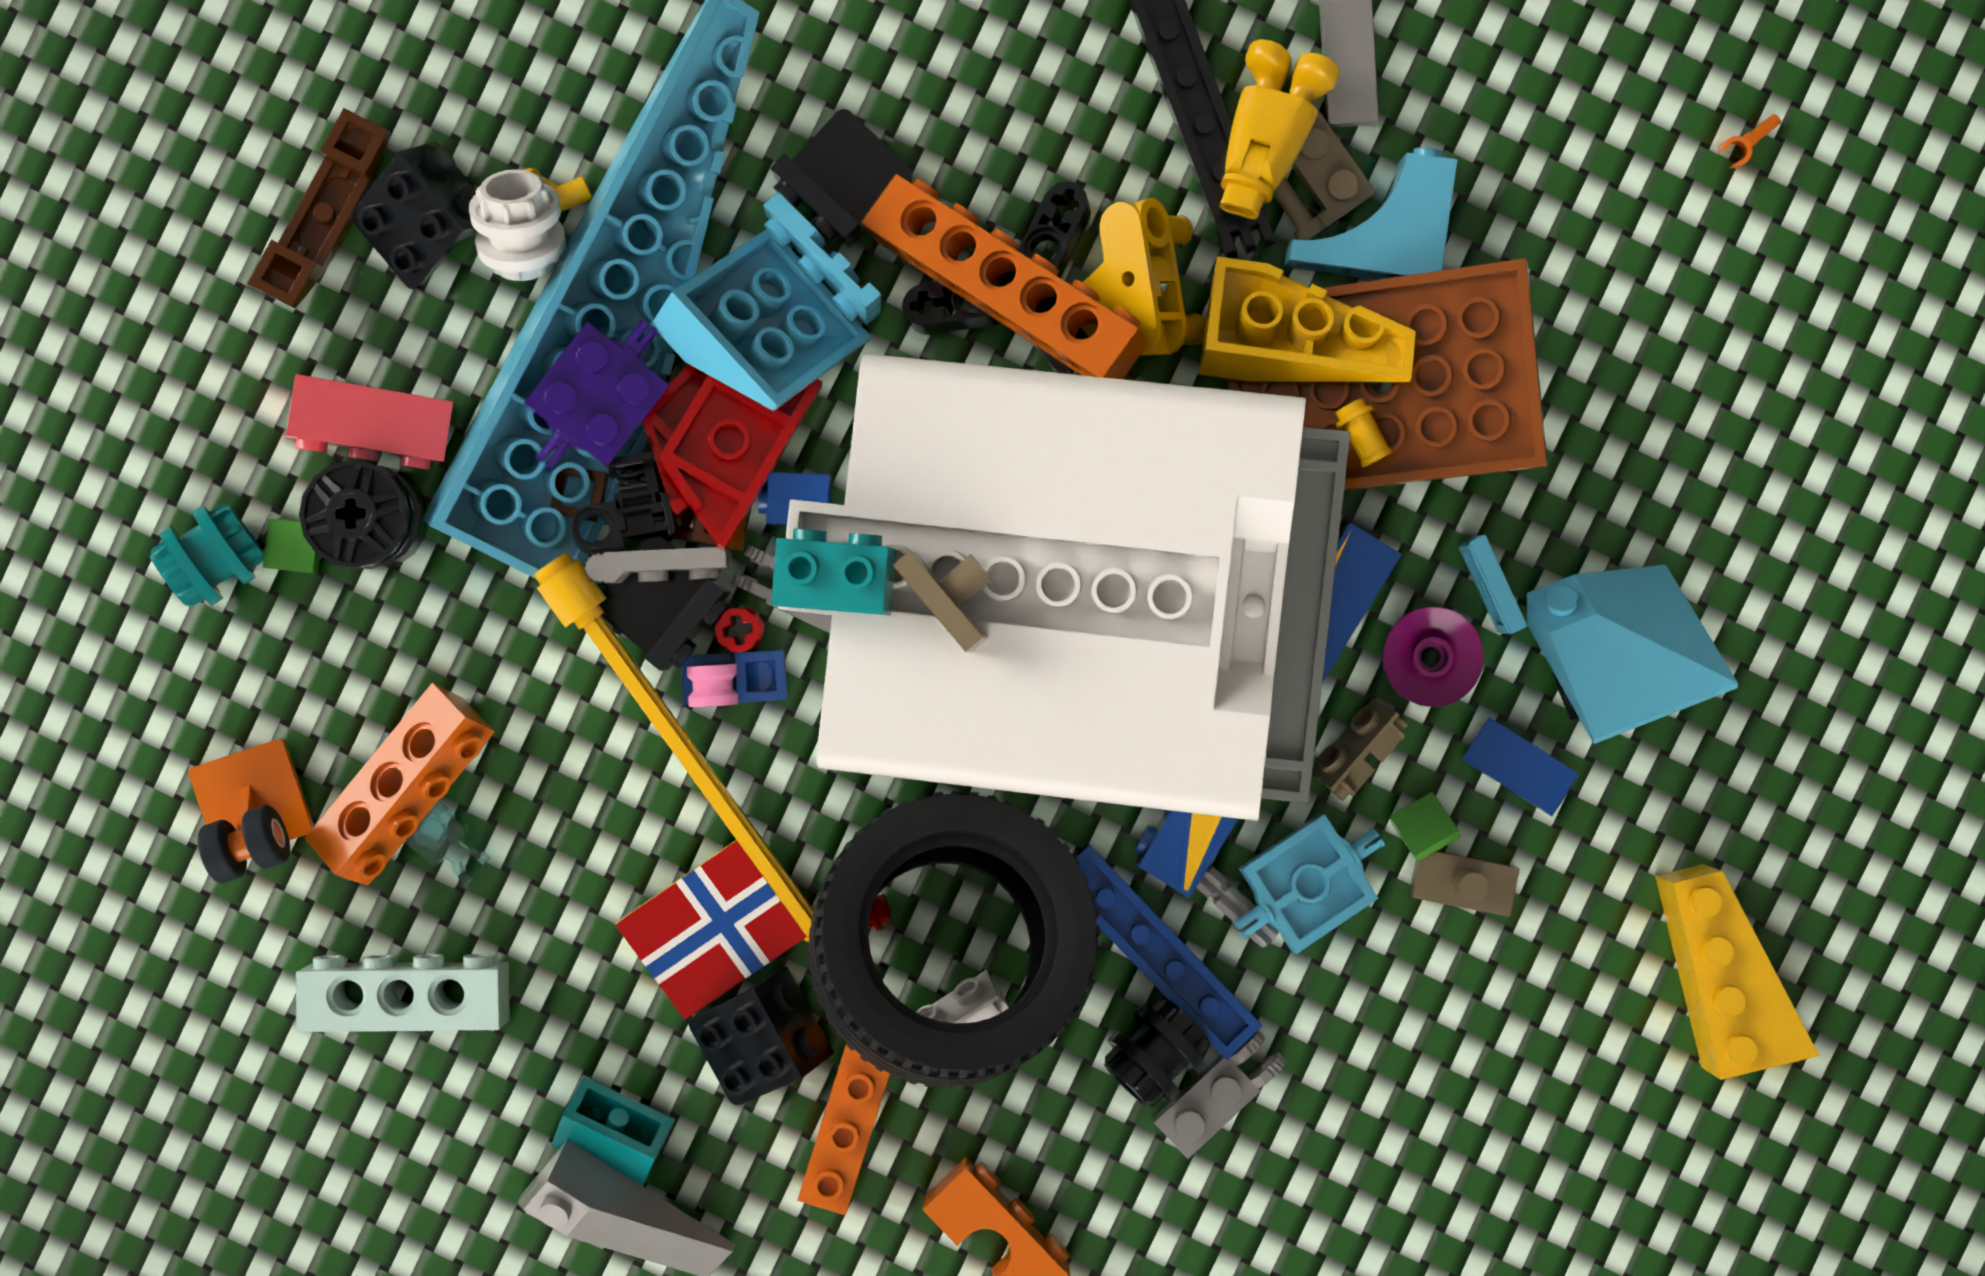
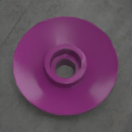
[1382,607,1484,707]

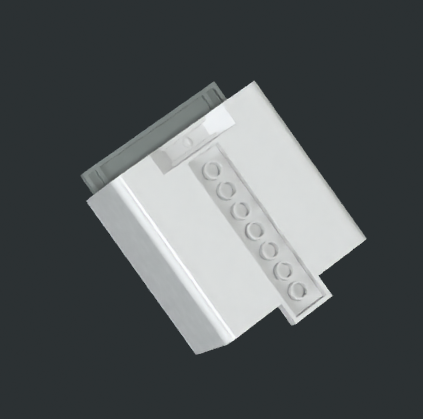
[778,353,1351,821]

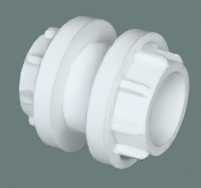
[469,170,566,281]

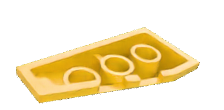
[1199,256,1416,382]

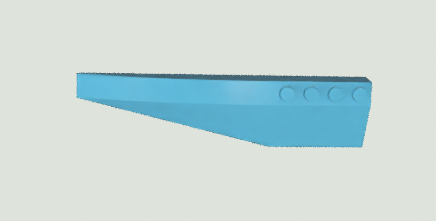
[422,0,760,579]

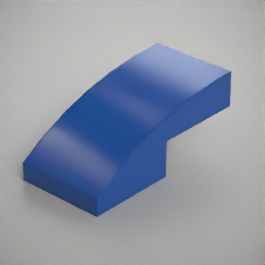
[680,650,787,706]
[1462,717,1579,817]

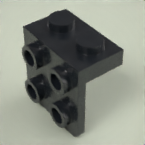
[770,109,913,248]
[352,142,477,289]
[599,535,731,671]
[689,966,834,1105]

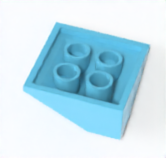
[650,229,872,411]
[1527,565,1738,744]

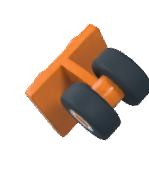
[188,738,314,884]

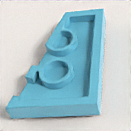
[763,192,881,326]

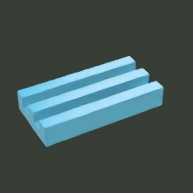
[1458,535,1527,634]

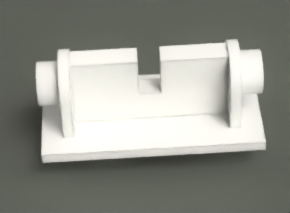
[916,969,1009,1023]

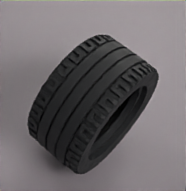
[808,791,1100,1088]

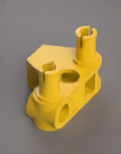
[1081,197,1205,355]

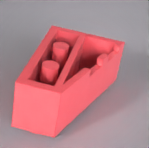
[285,374,453,470]

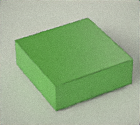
[263,518,320,574]
[1389,792,1460,862]

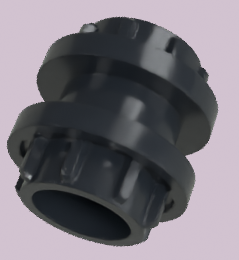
[1104,999,1210,1107]

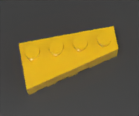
[1655,864,1819,1080]

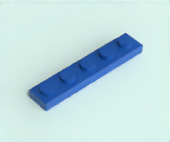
[1075,843,1263,1060]

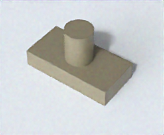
[892,550,992,652]
[1409,851,1520,917]

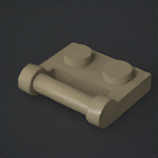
[1273,111,1376,240]

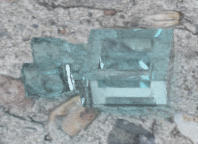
[405,800,492,884]

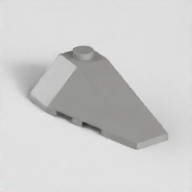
[517,1139,735,1276]

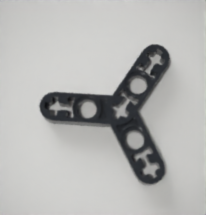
[902,181,1091,375]

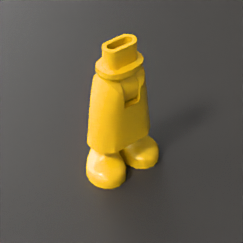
[1219,39,1340,219]

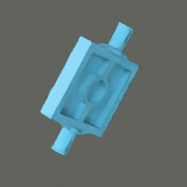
[1233,814,1385,954]

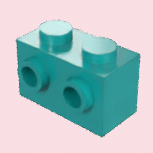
[771,529,896,616]
[551,1076,675,1186]

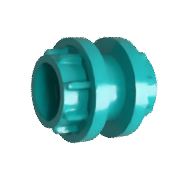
[150,504,265,607]

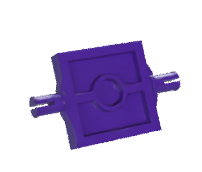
[524,320,670,470]

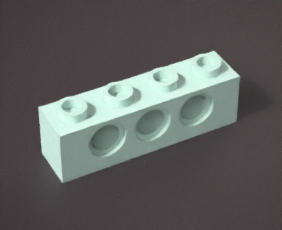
[296,954,510,1032]

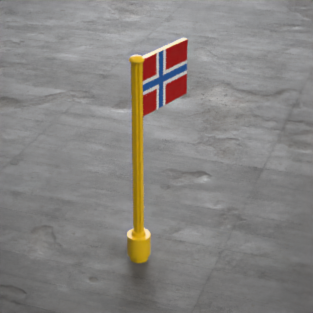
[534,552,814,1020]

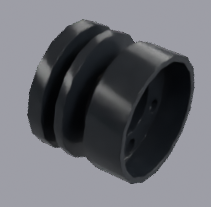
[299,460,428,570]

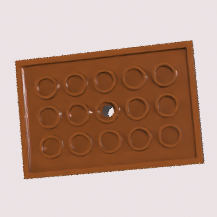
[1228,258,1548,490]

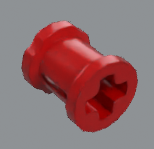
[715,608,765,652]

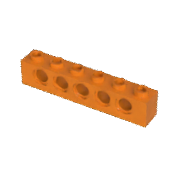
[861,174,1147,379]

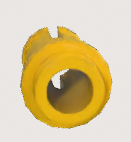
[1335,398,1393,467]

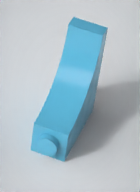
[1283,147,1457,280]

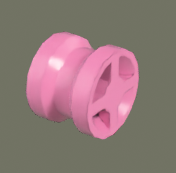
[686,664,739,707]

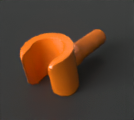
[1718,114,1781,169]

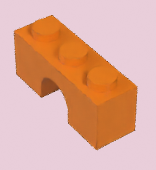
[922,1156,1071,1276]

